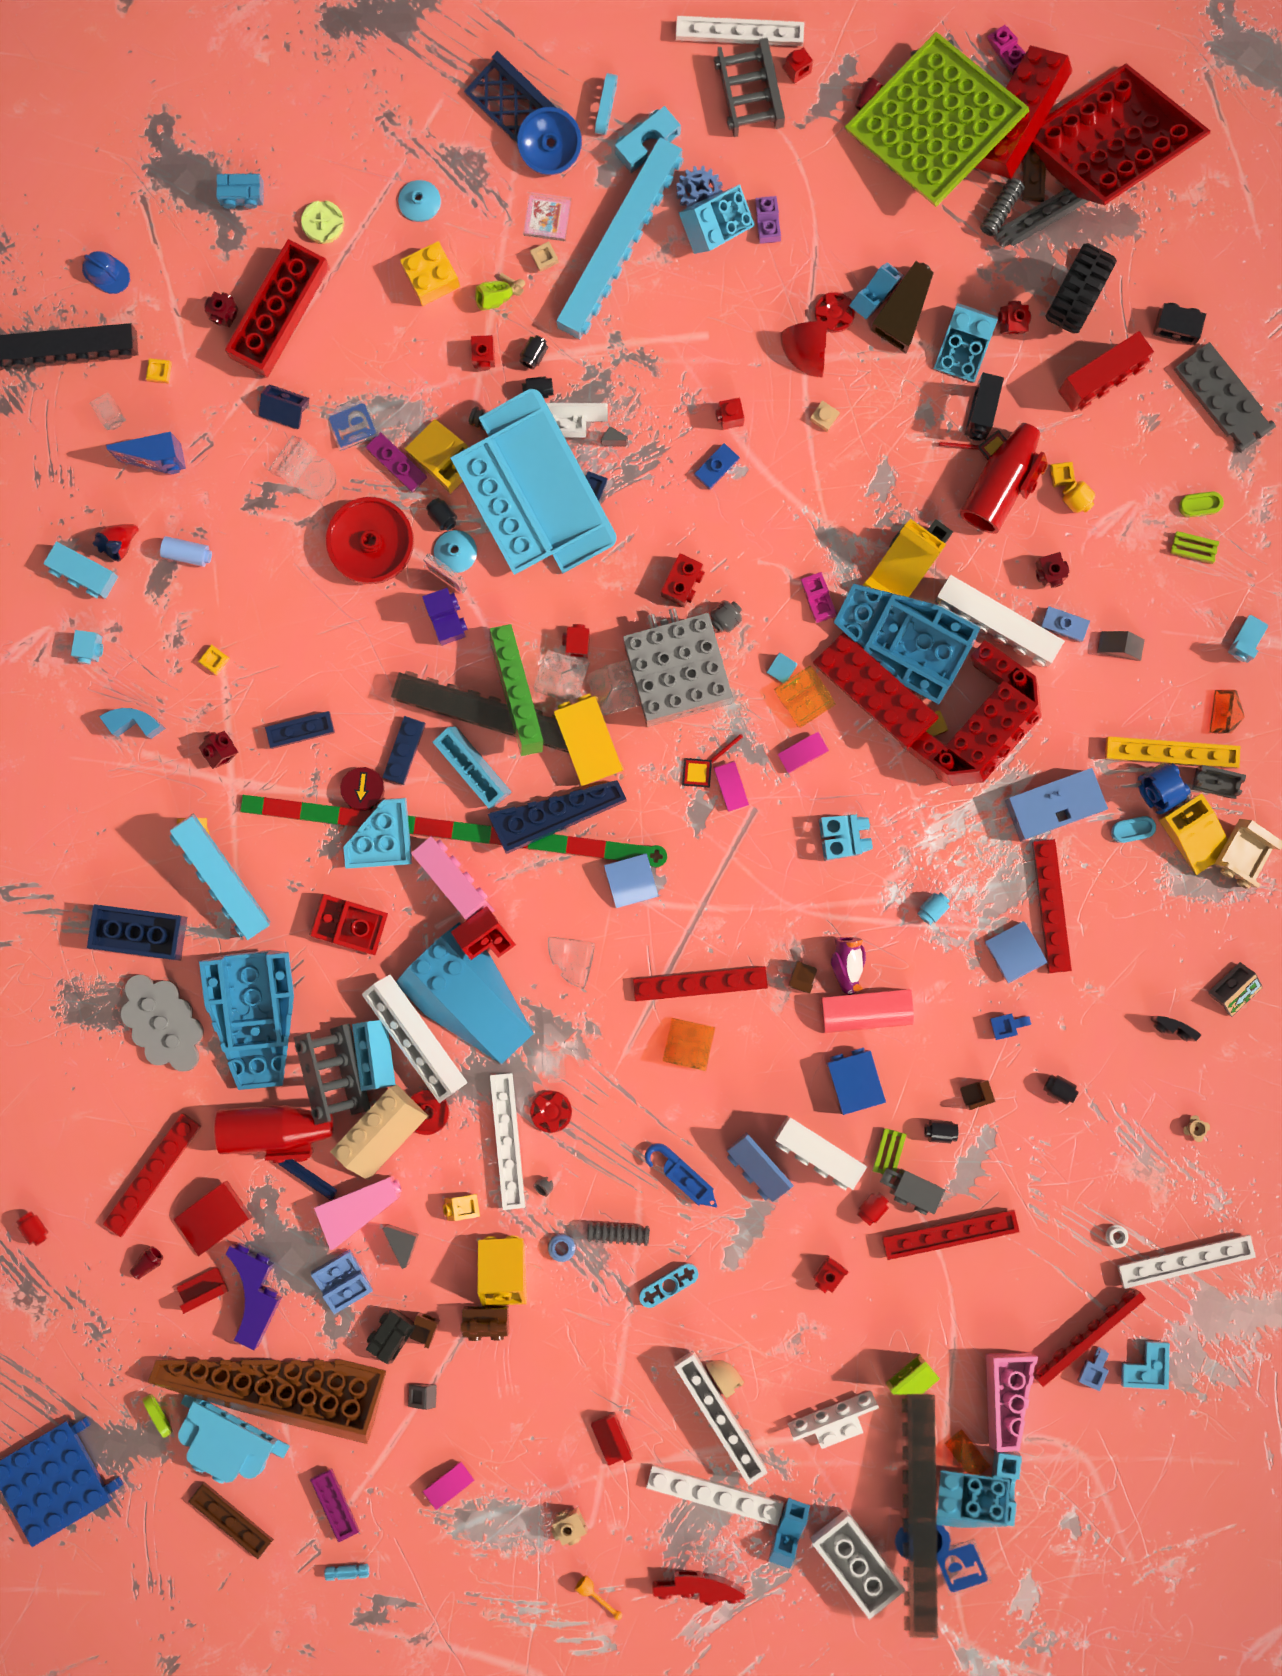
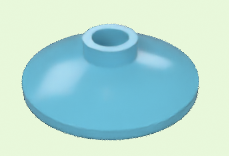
[398,180,441,222]
[434,530,477,573]

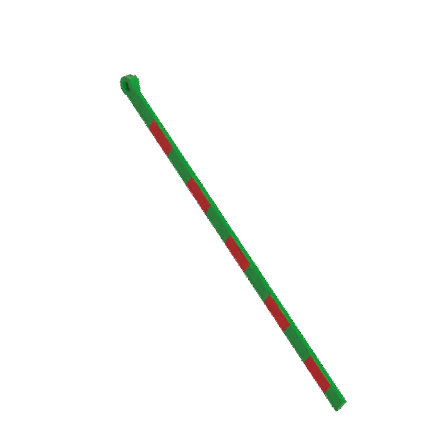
[240,795,667,868]

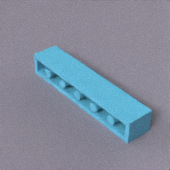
[169,813,271,940]

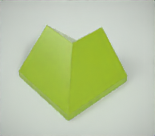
[886,1354,940,1395]

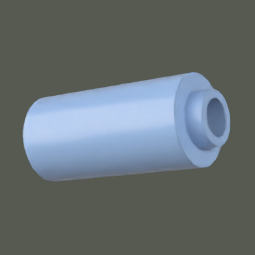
[160,536,212,567]

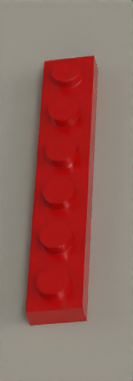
[1032,839,1072,974]
[633,966,768,1002]
[103,1113,201,1237]
[882,1209,1020,1260]
[1034,1289,1146,1387]

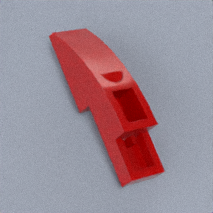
[653,1570,745,1606]

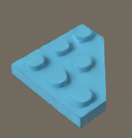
[343,798,412,869]

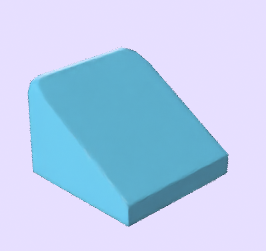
[767,652,798,684]

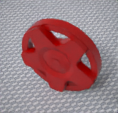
[815,292,855,333]
[530,1091,572,1133]

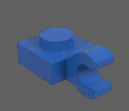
[990,1013,1032,1040]

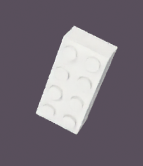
[774,1115,867,1191]
[811,1509,906,1620]

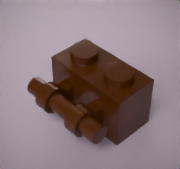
[461,1306,509,1341]

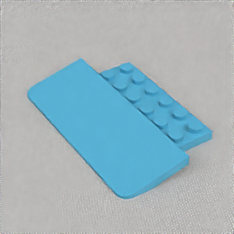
[451,389,617,575]

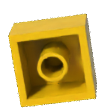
[400,241,460,306]

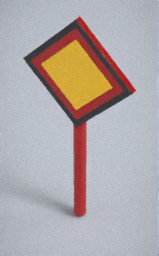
[939,430,1006,460]
[682,734,743,788]

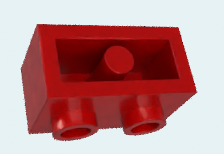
[661,553,705,607]

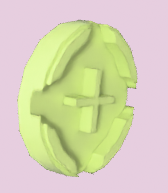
[301,200,345,244]

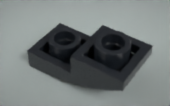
[1151,1016,1202,1042]

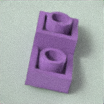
[755,196,781,243]

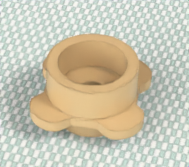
[1183,1115,1210,1142]

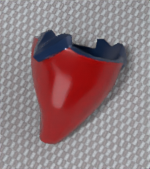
[93,524,139,562]

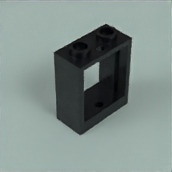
[964,372,1004,441]

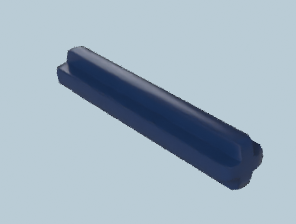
[278,1159,337,1200]

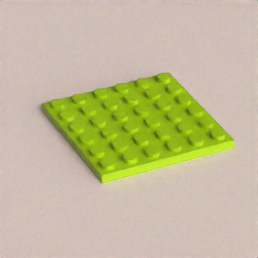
[845,32,1029,207]

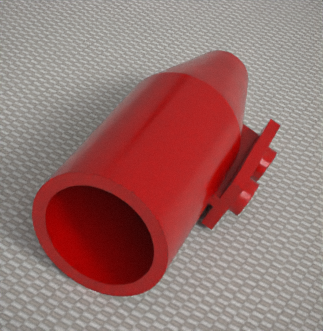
[960,423,1048,534]
[215,1105,333,1163]

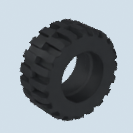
[1045,243,1117,334]

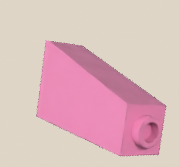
[314,1176,402,1250]

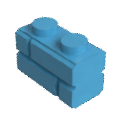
[216,174,264,209]

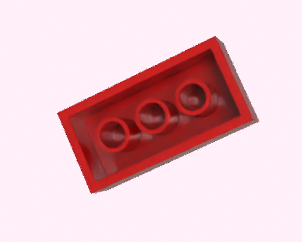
[1058,331,1154,412]

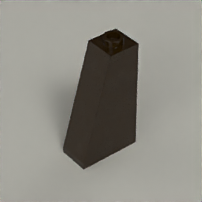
[871,261,934,353]

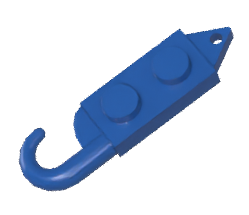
[645,1143,717,1208]

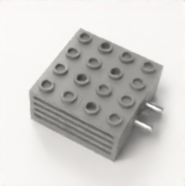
[623,608,733,728]

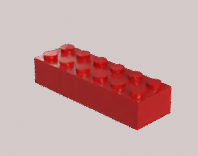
[975,45,1073,179]
[225,239,330,378]

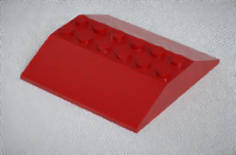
[1030,63,1211,206]

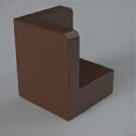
[788,961,817,994]
[960,1080,995,1110]
[410,1312,440,1349]

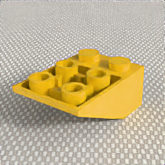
[405,419,469,494]
[1159,793,1228,875]

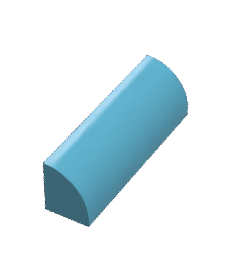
[433,726,512,808]

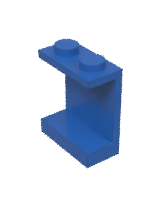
[826,1047,886,1115]

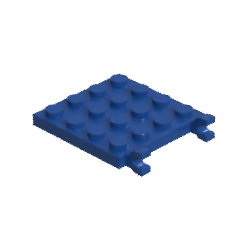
[0,1417,124,1547]

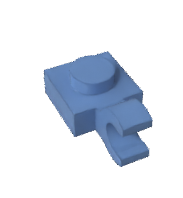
[1077,1347,1109,1391]

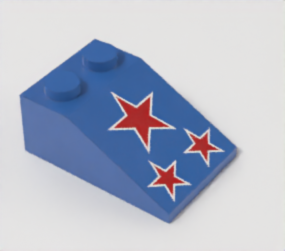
[106,432,186,474]

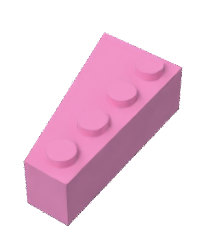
[411,836,495,920]
[986,1352,1038,1452]

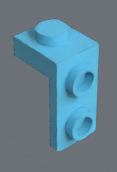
[1228,615,1268,663]

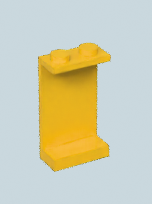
[863,519,946,597]
[554,694,624,786]

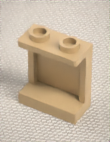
[1214,819,1282,889]

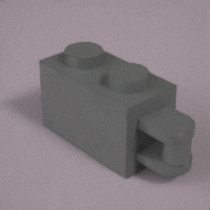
[880,1168,945,1215]

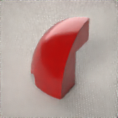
[781,321,827,378]

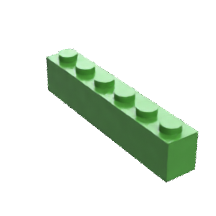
[490,624,543,756]

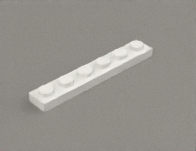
[676,16,805,46]
[490,1073,526,1210]
[1117,1234,1256,1289]
[646,1464,784,1526]

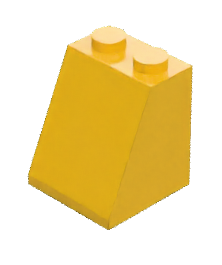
[478,1235,527,1306]

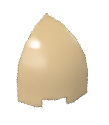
[706,1360,744,1399]

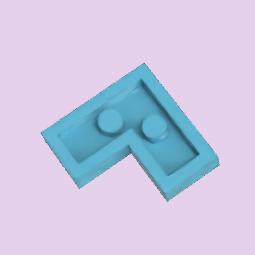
[1121,1341,1170,1390]

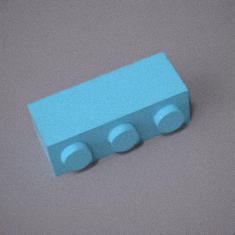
[43,541,119,599]
[352,1020,396,1091]

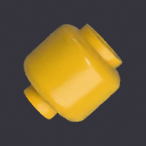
[1062,480,1095,513]

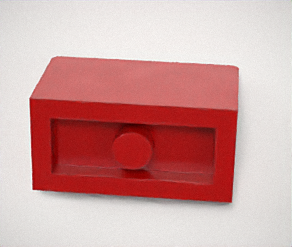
[177,1267,229,1314]
[591,1412,633,1466]

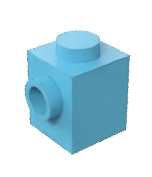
[71,630,104,665]

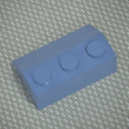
[727,1132,794,1202]

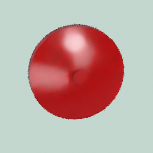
[326,497,414,584]

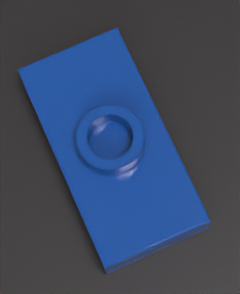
[694,443,740,490]

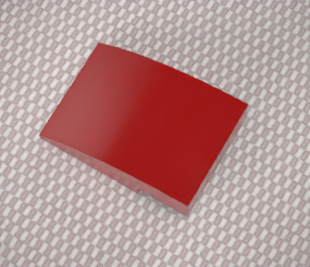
[309,894,388,955]
[174,1181,253,1256]

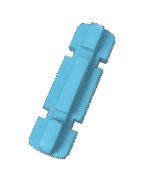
[324,1564,370,1581]

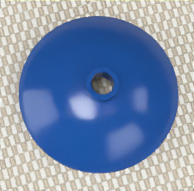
[517,107,582,175]

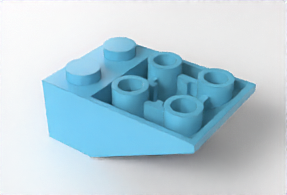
[679,184,755,254]
[934,303,998,382]
[936,1470,1010,1528]

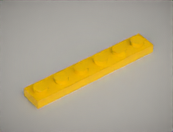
[1105,736,1241,769]

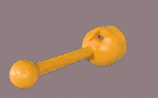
[574,1575,622,1620]

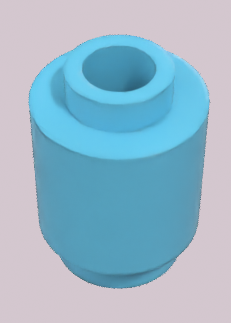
[917,892,950,925]

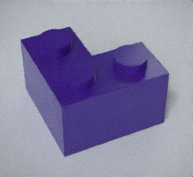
[422,588,468,646]

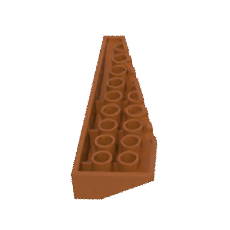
[148,1360,386,1444]

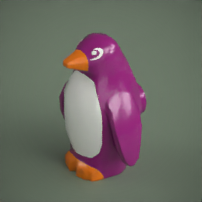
[831,937,866,995]

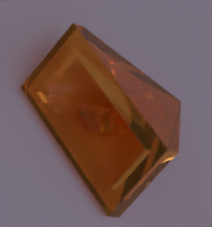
[1209,690,1245,734]
[944,1429,991,1475]

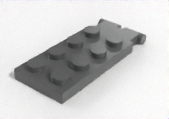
[1174,342,1276,453]

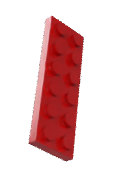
[813,632,939,749]

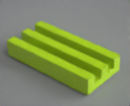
[1170,531,1220,564]
[872,1128,907,1178]

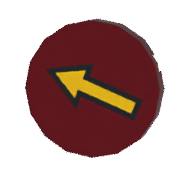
[340,767,385,811]

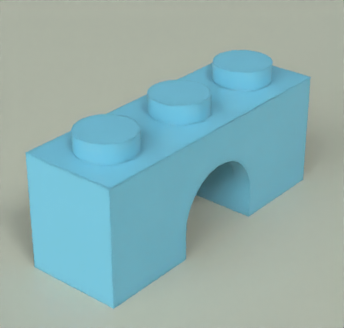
[615,106,681,173]
[991,1450,1022,1526]

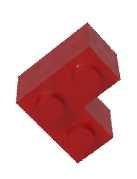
[451,906,516,960]

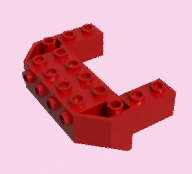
[900,640,1042,786]

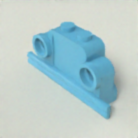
[178,1395,290,1484]

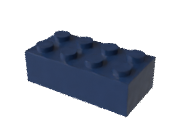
[87,904,188,961]

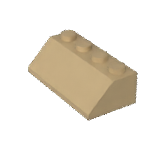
[330,1085,428,1180]

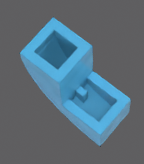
[850,262,904,319]
[99,708,166,739]
[768,1498,810,1569]

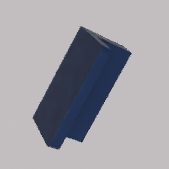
[259,384,310,429]

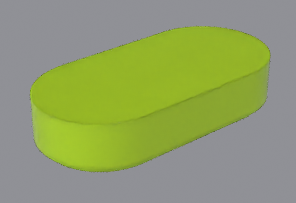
[1179,491,1224,518]
[143,1394,172,1438]

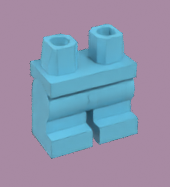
[819,814,873,862]

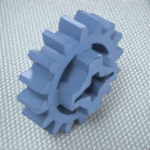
[677,166,723,208]

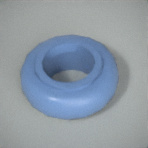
[548,1234,575,1262]

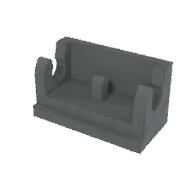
[1192,765,1246,799]

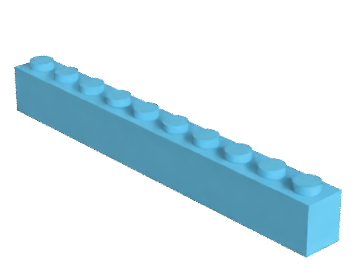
[556,137,684,340]

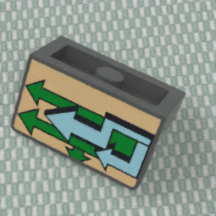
[1208,962,1263,1017]

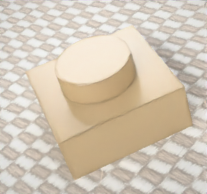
[530,241,559,272]
[810,400,840,432]

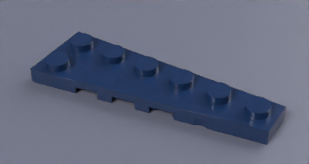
[488,780,627,854]

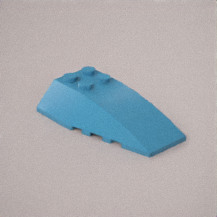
[834,583,981,705]
[396,922,534,1064]
[199,950,294,1090]

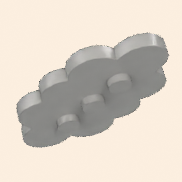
[121,975,204,1071]

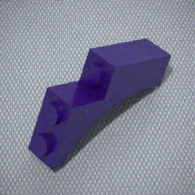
[225,1243,282,1350]

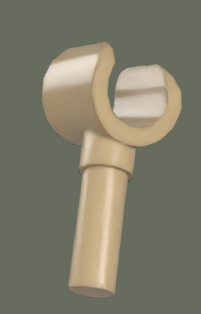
[499,273,525,296]

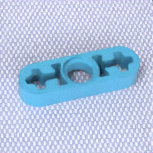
[595,73,618,135]
[639,1263,698,1308]

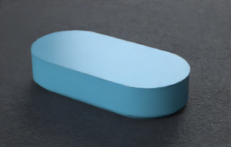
[1111,816,1156,843]

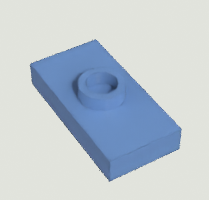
[1041,606,1090,642]

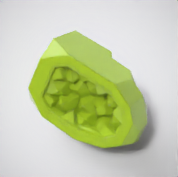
[475,281,513,310]

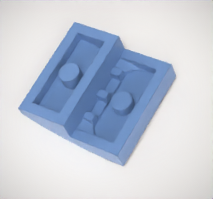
[604,854,659,908]
[985,921,1047,984]
[311,1249,373,1314]

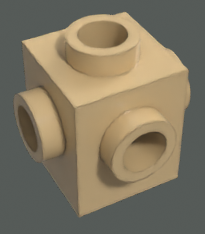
[551,1507,588,1546]

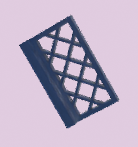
[464,50,555,144]

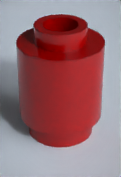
[857,1192,889,1226]
[16,1211,49,1246]

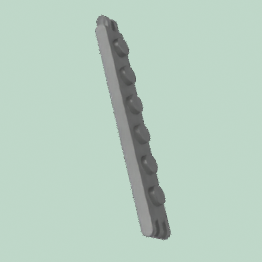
[994,188,1089,248]

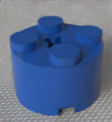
[1138,763,1191,814]

